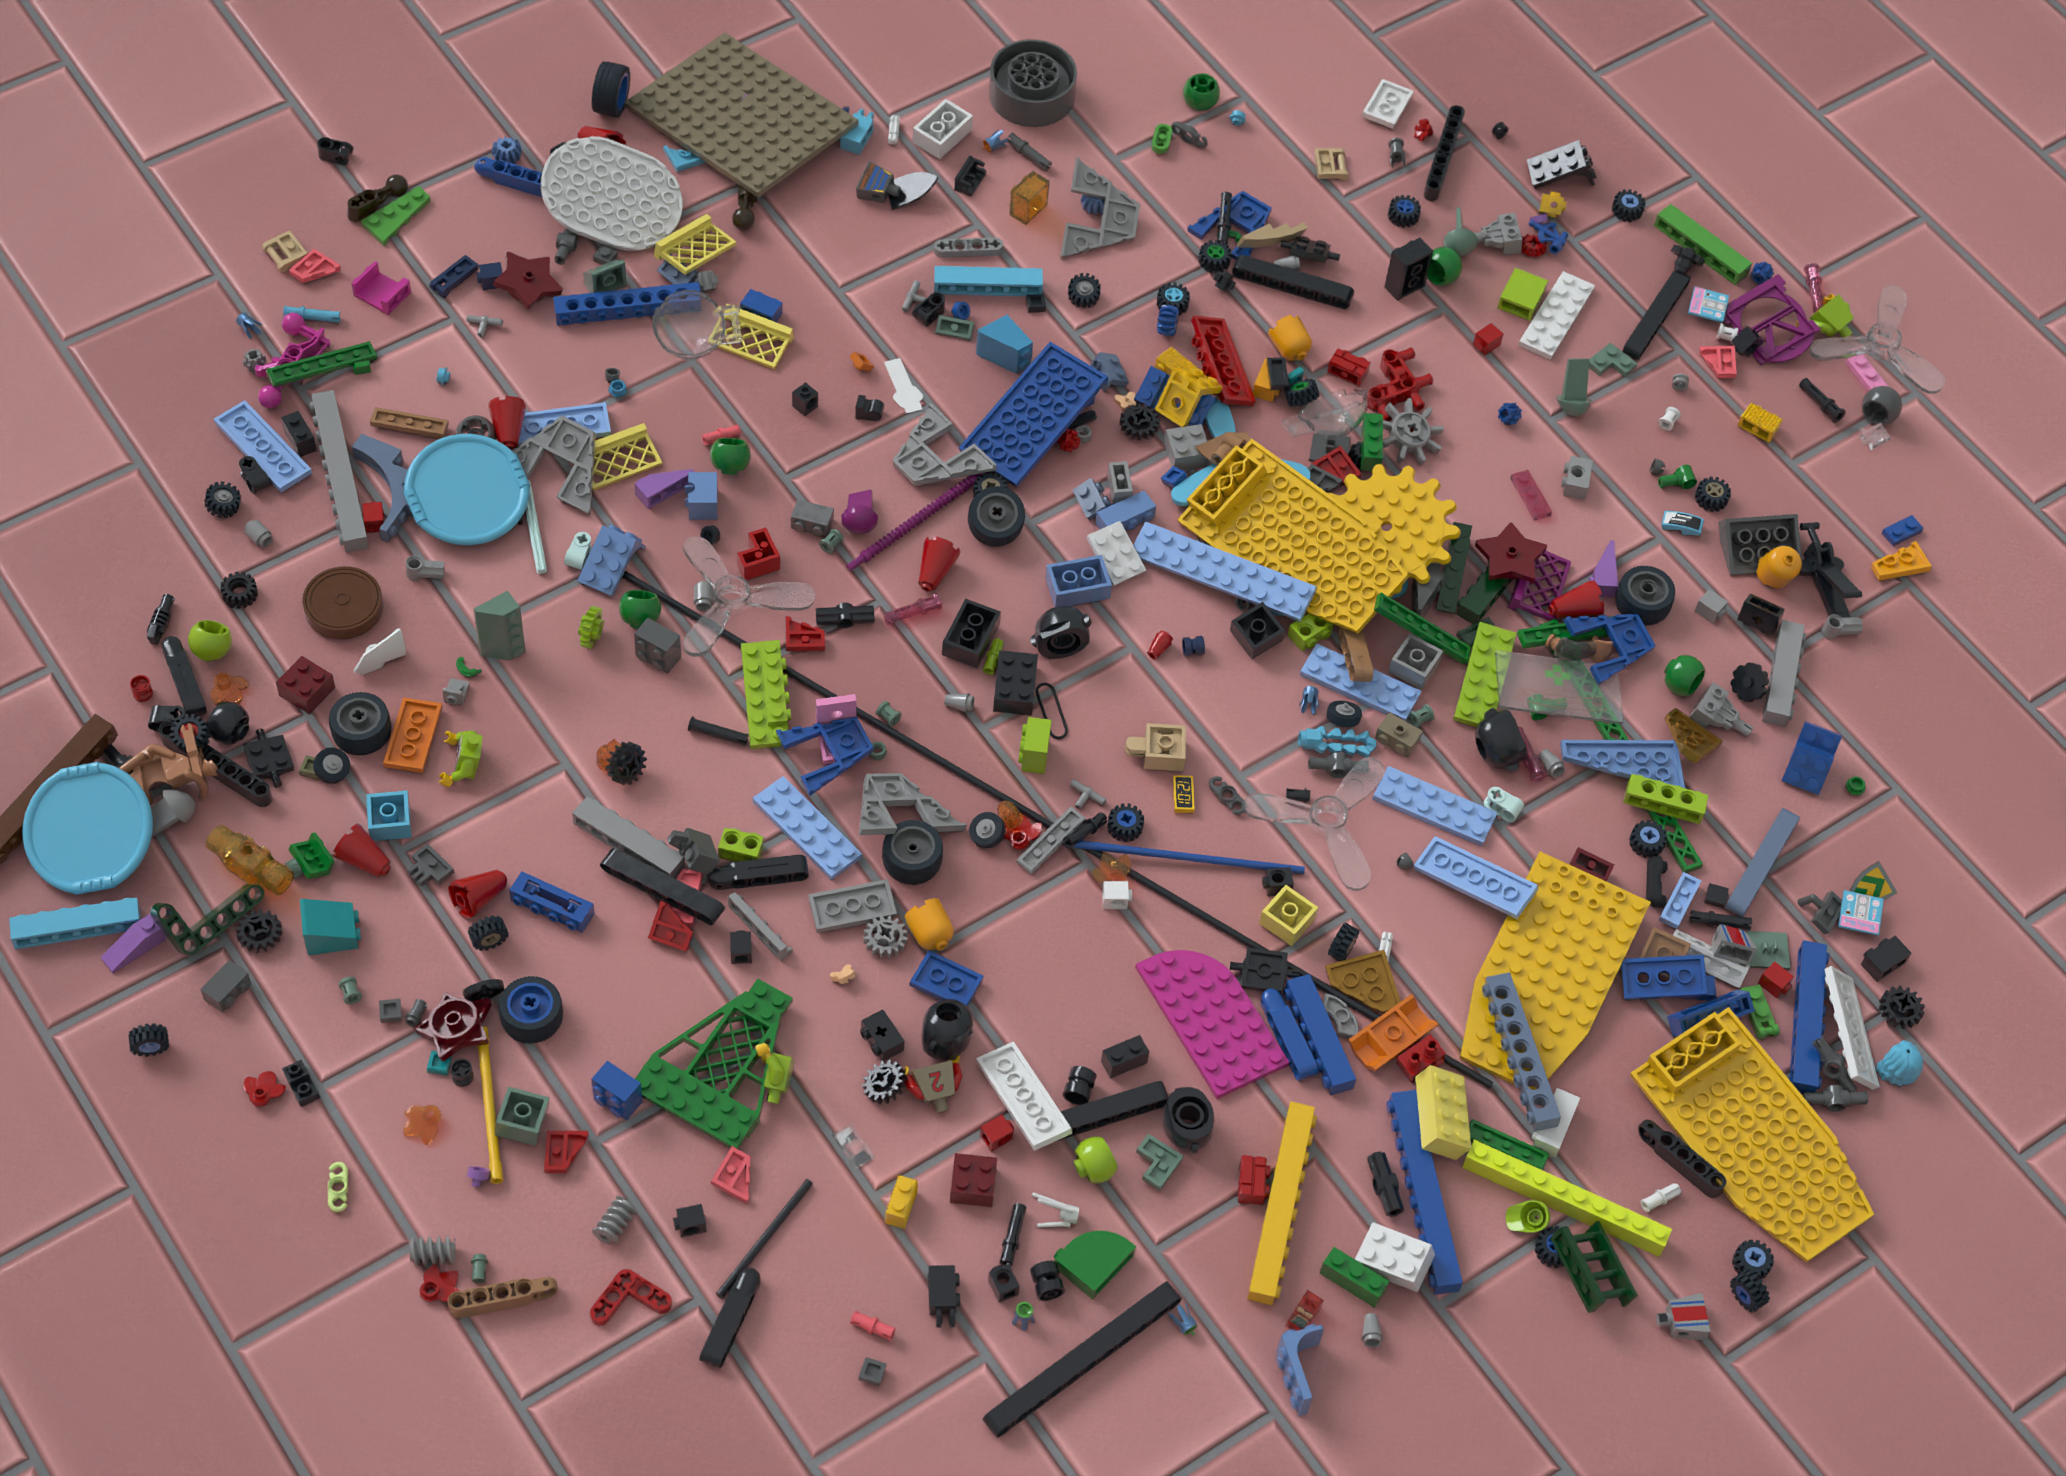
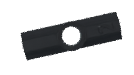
[816,602,875,628]
[1367,1151,1404,1217]

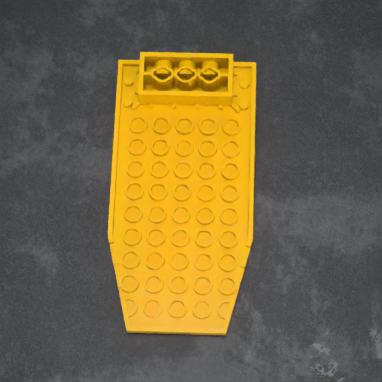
[1177,438,1409,634]
[1459,851,1651,1090]
[1630,1007,1874,1263]

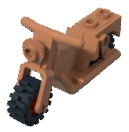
[119,714,218,805]

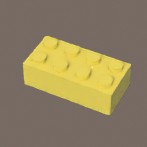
[1415,1065,1471,1160]

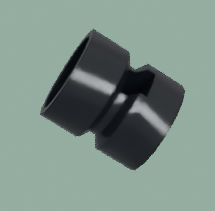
[1063,1066,1097,1105]
[1030,1260,1065,1301]

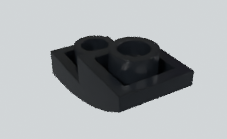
[282,1060,320,1107]

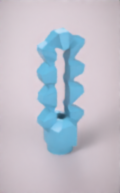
[1298,726,1376,757]

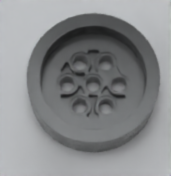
[989,39,1077,127]

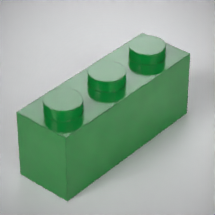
[1361,413,1383,471]
[1320,1247,1390,1308]

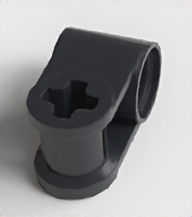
[317,137,354,165]
[912,292,945,326]
[239,456,271,493]
[148,705,186,732]

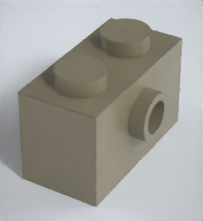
[1375,712,1423,758]

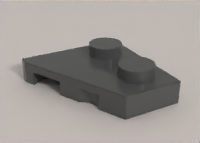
[1308,464,1342,492]

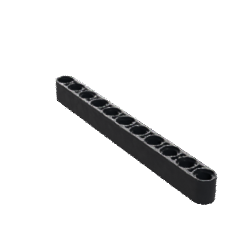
[982,1282,1182,1438]

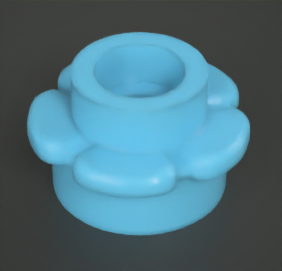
[1229,110,1246,126]
[436,367,451,385]

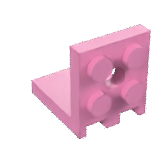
[816,694,863,765]

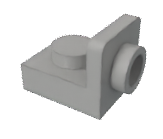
[442,678,470,705]

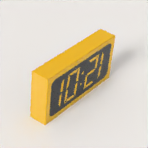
[1173,775,1195,813]

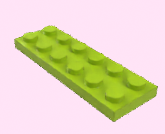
[1453,622,1516,727]

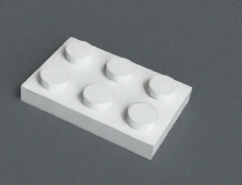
[1362,79,1414,129]
[1086,521,1146,587]

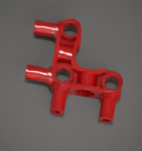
[1366,347,1433,422]

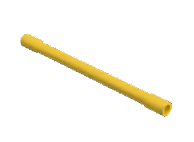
[477,1026,504,1184]

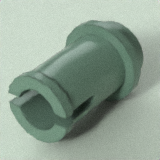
[471,1254,488,1284]

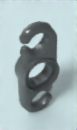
[1171,122,1208,148]
[1209,776,1246,815]

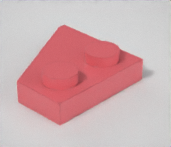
[289,249,341,283]

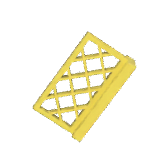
[654,214,736,275]
[708,304,794,370]
[592,423,662,491]

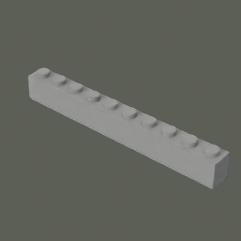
[309,390,369,552]

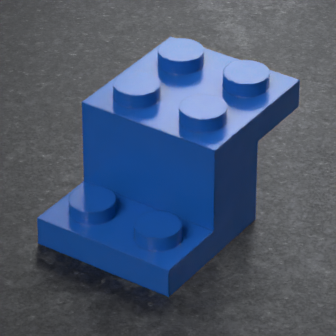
[1782,721,1842,795]

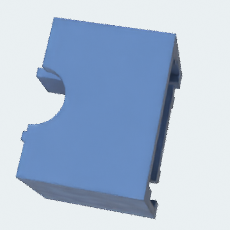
[685,472,718,520]

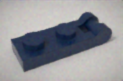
[429,255,479,298]

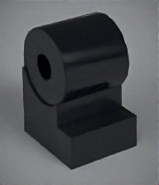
[855,395,884,421]

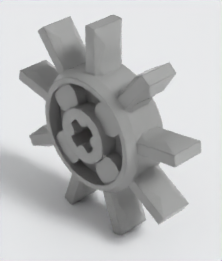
[1383,398,1444,465]

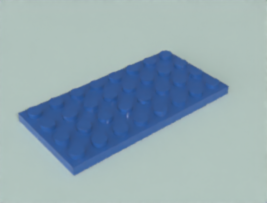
[959,342,1109,487]

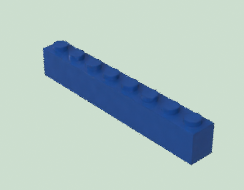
[1789,940,1830,1094]

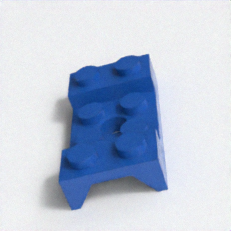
[1134,366,1218,427]

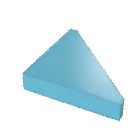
[663,145,706,172]

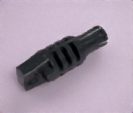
[147,594,175,644]

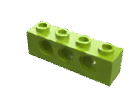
[1623,774,1709,824]

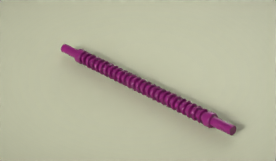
[846,471,990,571]

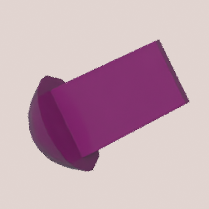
[841,489,878,534]

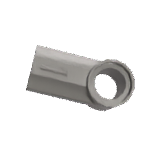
[406,555,445,581]
[1821,614,1863,639]

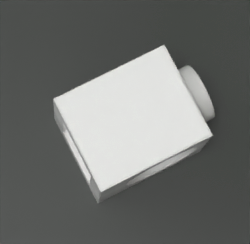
[1102,881,1132,909]

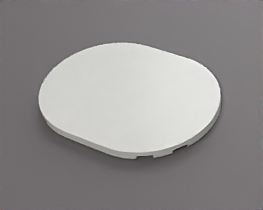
[541,136,683,251]

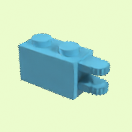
[839,108,874,155]

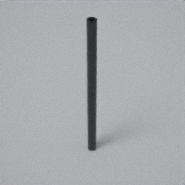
[716,1179,813,1299]

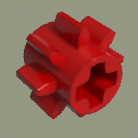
[1057,429,1080,453]

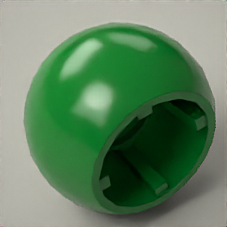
[1183,73,1220,111]
[1427,247,1462,286]
[710,438,751,475]
[619,590,661,629]
[1664,655,1706,697]

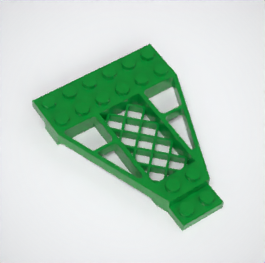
[635,978,793,1149]

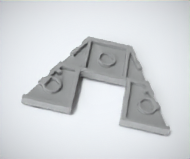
[1060,157,1140,258]
[892,403,997,486]
[512,415,595,515]
[859,773,967,835]

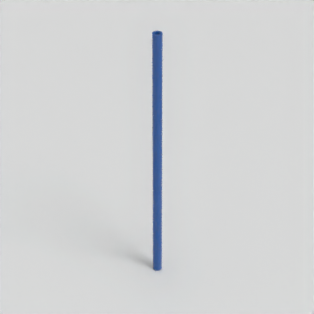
[1065,840,1305,874]

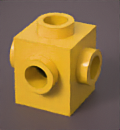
[1539,191,1566,218]

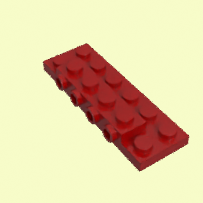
[1191,315,1256,406]

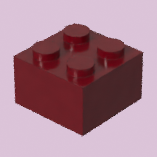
[276,656,335,715]
[950,1153,997,1207]

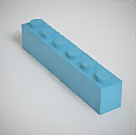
[934,266,1043,296]
[9,898,141,949]

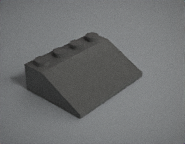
[1718,514,1802,575]

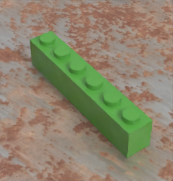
[1654,204,1752,285]

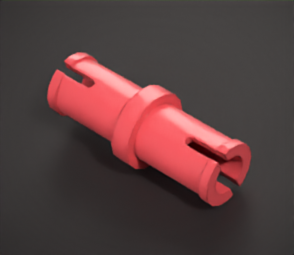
[702,425,741,446]
[850,1311,896,1341]

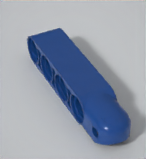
[474,157,543,198]
[1260,989,1318,1081]

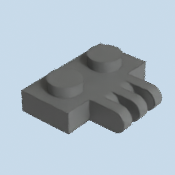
[407,843,454,886]

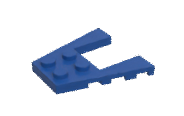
[1187,191,1272,260]
[1564,614,1656,685]
[776,717,874,796]

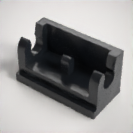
[954,155,987,197]

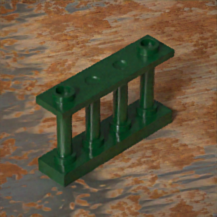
[1550,1221,1638,1313]

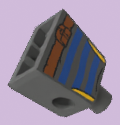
[856,161,901,203]

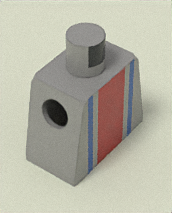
[1711,924,1757,965]
[1656,1293,1711,1340]

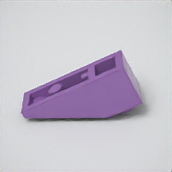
[635,469,694,509]
[1588,540,1618,597]
[101,914,167,973]

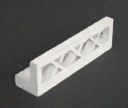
[1673,929,1750,988]

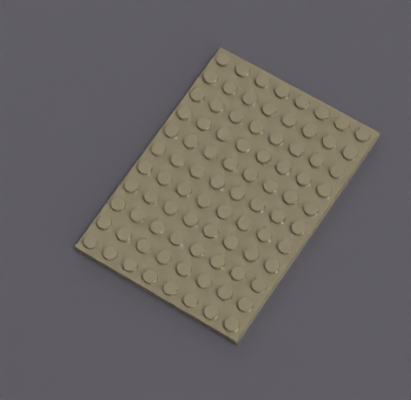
[624,33,859,198]

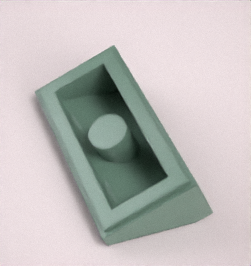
[935,315,975,340]

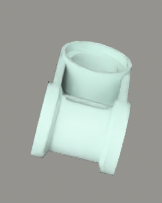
[564,532,592,570]
[1484,787,1524,823]

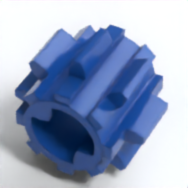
[1750,261,1774,285]
[1498,403,1522,425]

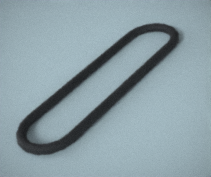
[1036,683,1068,739]

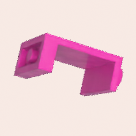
[352,261,411,315]

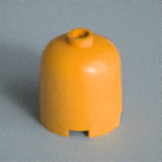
[1268,315,1312,361]
[1756,546,1802,589]
[905,898,954,951]

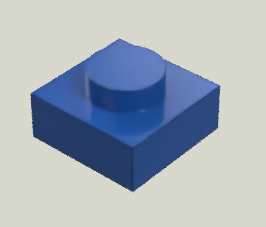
[1161,466,1188,488]

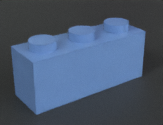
[1095,491,1156,531]

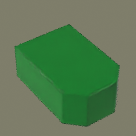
[352,360,371,375]

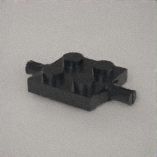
[1280,236,1340,263]
[243,728,294,788]
[1230,947,1300,994]

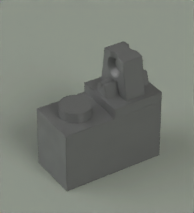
[667,828,720,875]

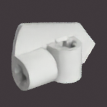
[354,628,406,675]

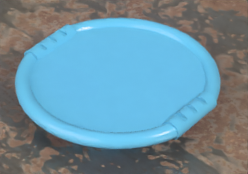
[403,434,530,546]
[22,762,153,895]

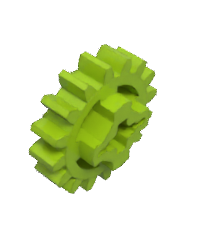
[578,606,604,649]

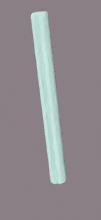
[525,480,547,574]

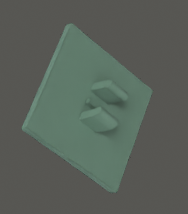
[1746,931,1790,970]

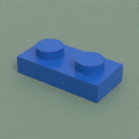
[1882,515,1924,546]

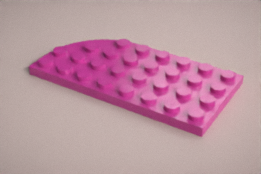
[1135,950,1289,1099]

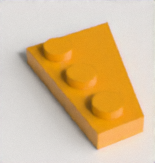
[1871,541,1932,581]

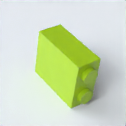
[1497,268,1548,321]

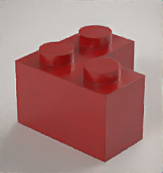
[737,527,780,581]

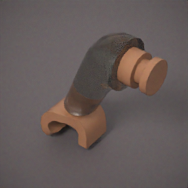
[1545,634,1613,662]

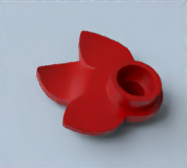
[1004,816,1042,850]
[243,1071,286,1107]
[419,1264,460,1302]

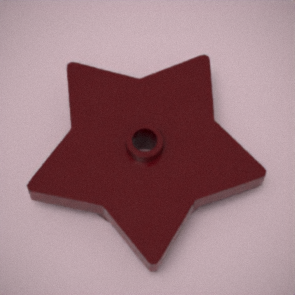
[493,251,563,309]
[1475,522,1547,583]
[414,992,492,1062]

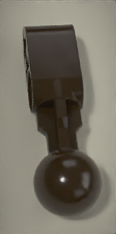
[347,174,408,222]
[732,185,757,230]

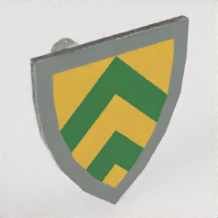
[1850,861,1898,900]

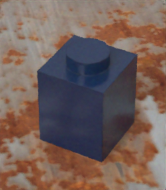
[476,262,503,291]

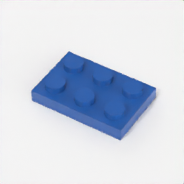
[909,950,984,1006]

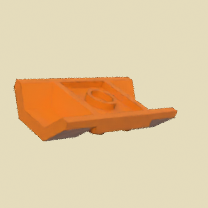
[1348,994,1438,1072]

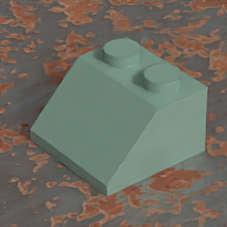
[583,260,627,293]

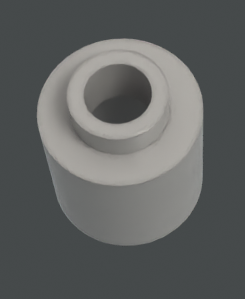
[244,520,273,548]
[694,581,713,611]

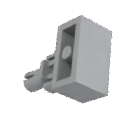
[1475,213,1522,255]
[1689,682,1753,737]

